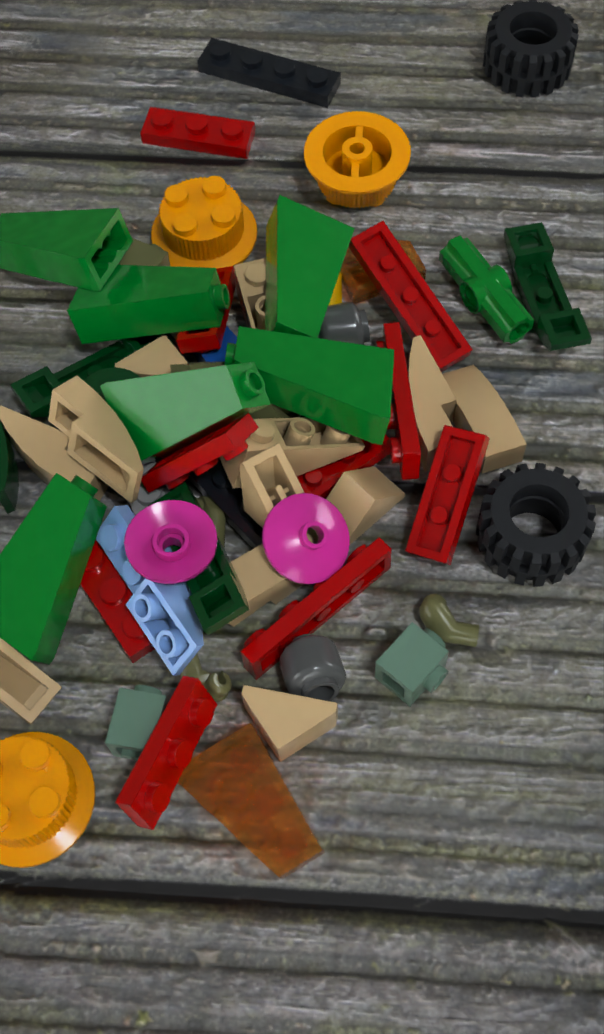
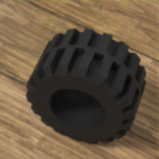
[483,0,579,98]
[476,463,596,587]

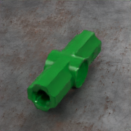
[439,235,534,344]

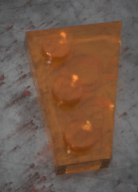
[178,723,325,879]

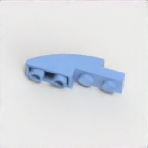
[96,505,204,676]

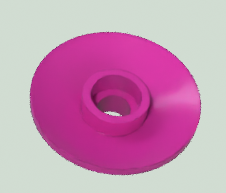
[262,493,350,584]
[124,500,218,584]

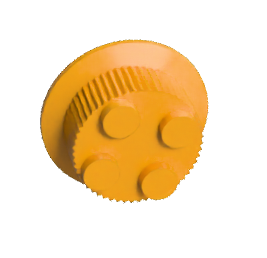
[304,111,411,209]
[151,176,257,269]
[0,732,95,868]

